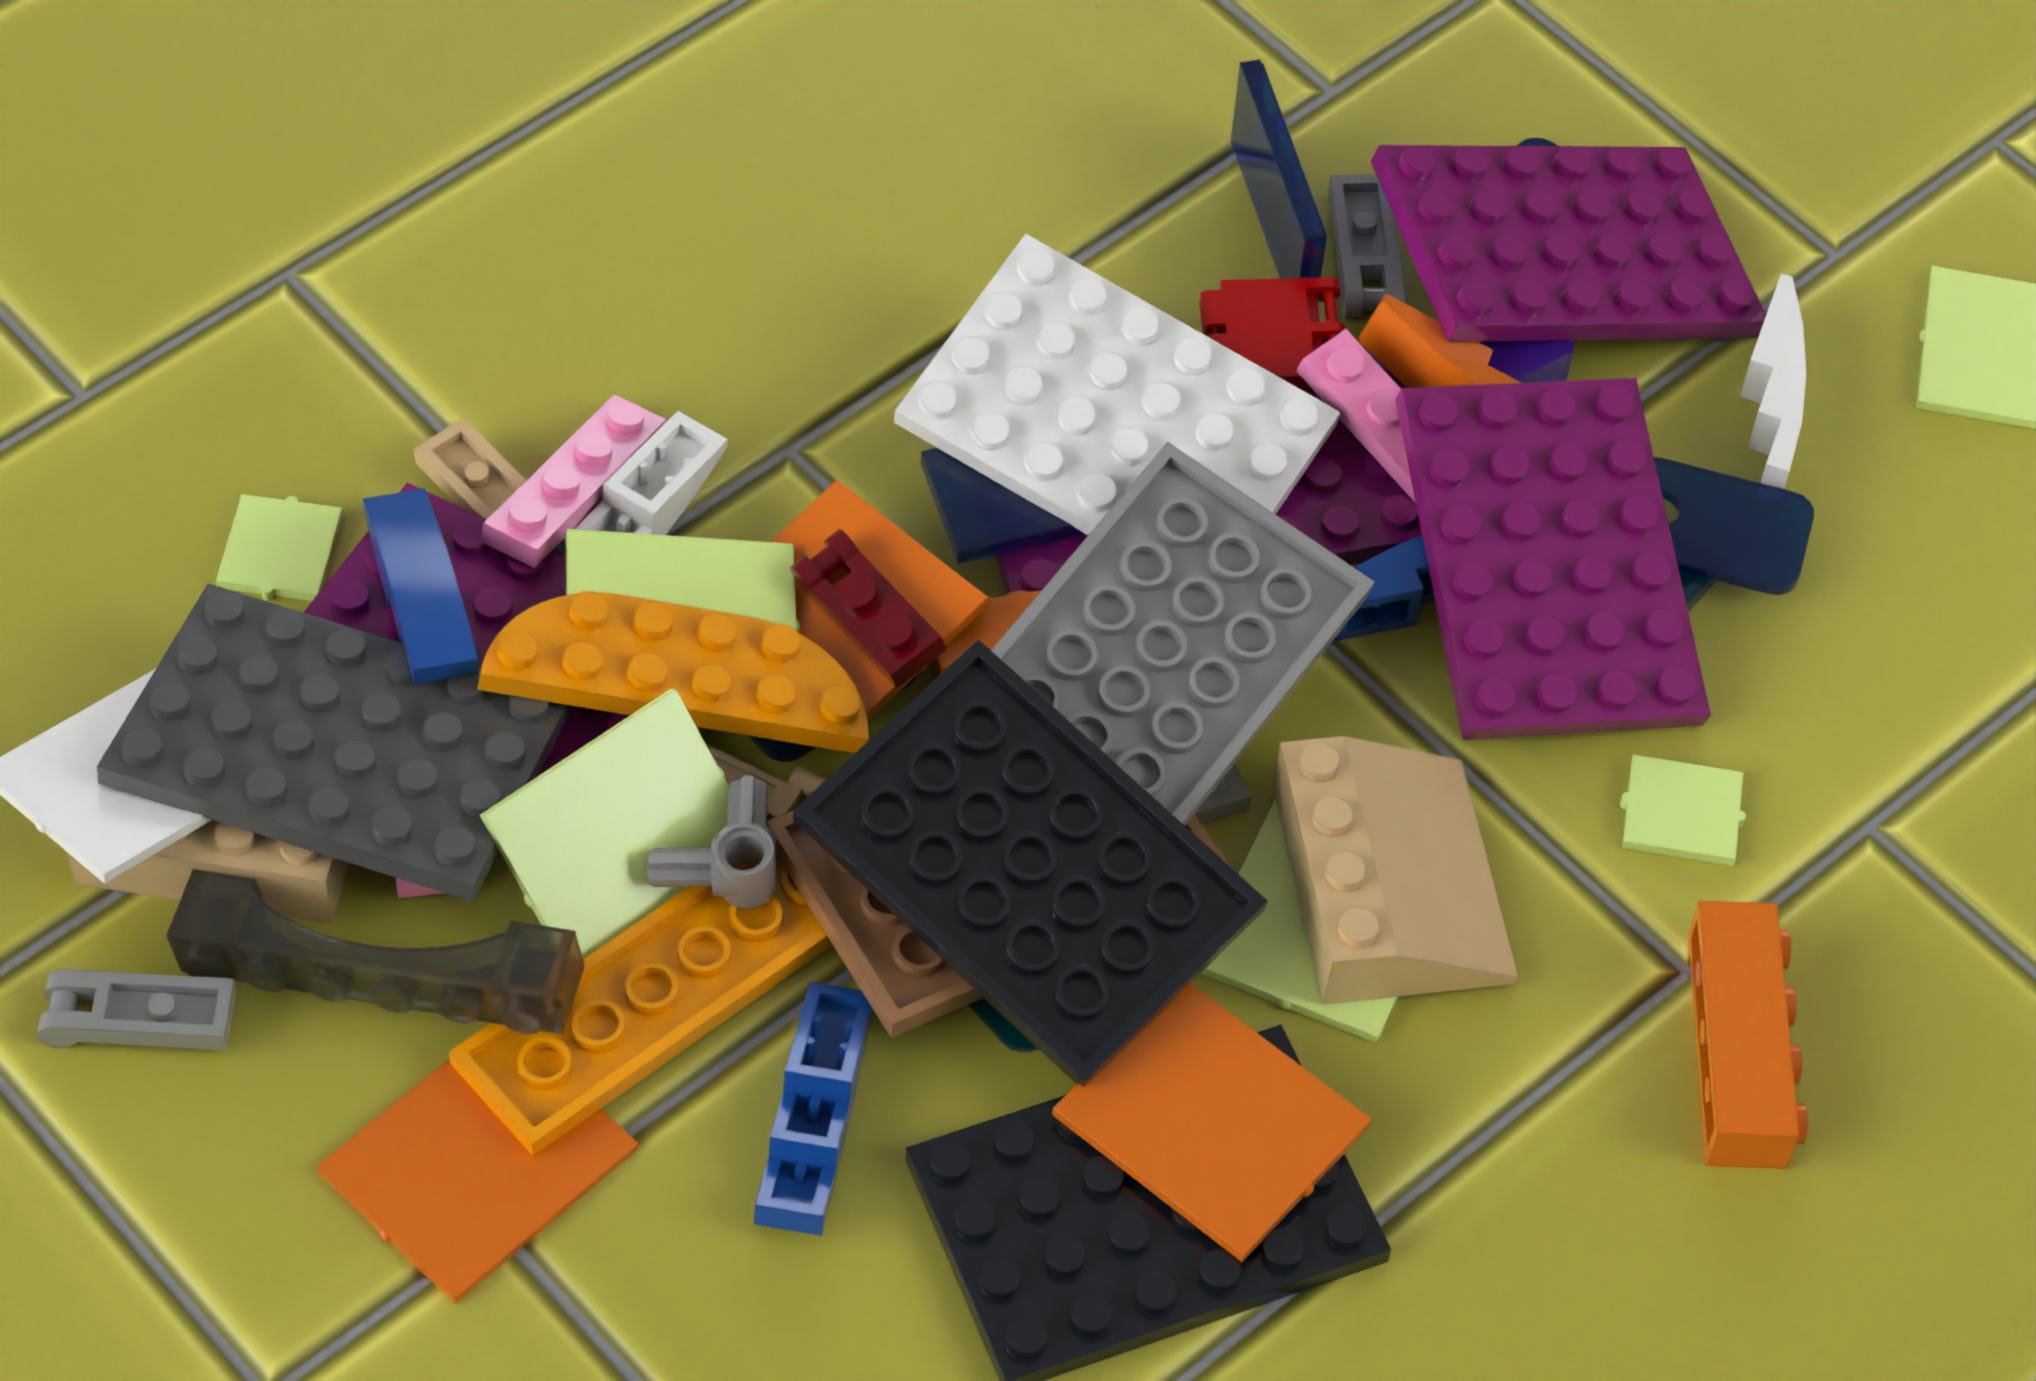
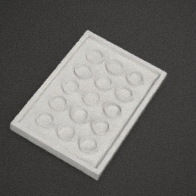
[894,233,1340,535]

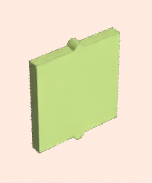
[216,494,343,601]
[1620,754,1746,866]

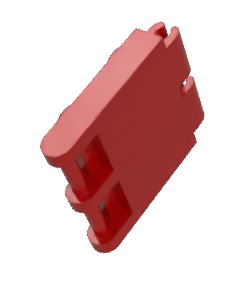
[1199,277,1345,390]

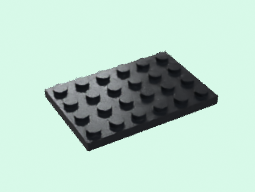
[793,639,1268,1087]
[906,1024,1391,1381]

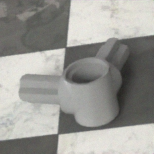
[647,775,778,909]

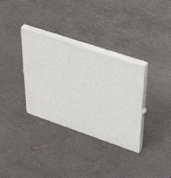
[0,669,212,884]

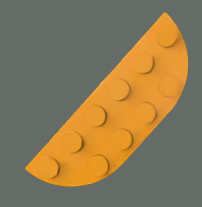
[477,591,869,753]

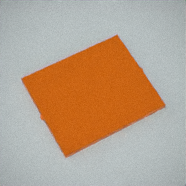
[769,480,991,721]
[1052,984,1372,1262]
[316,1058,639,1304]

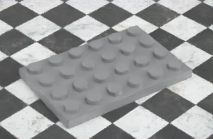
[991,442,1375,826]

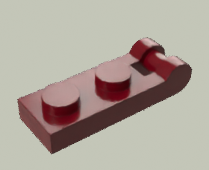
[789,529,947,688]

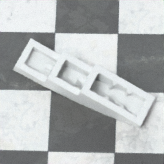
[1740,273,1807,508]
[564,411,728,556]

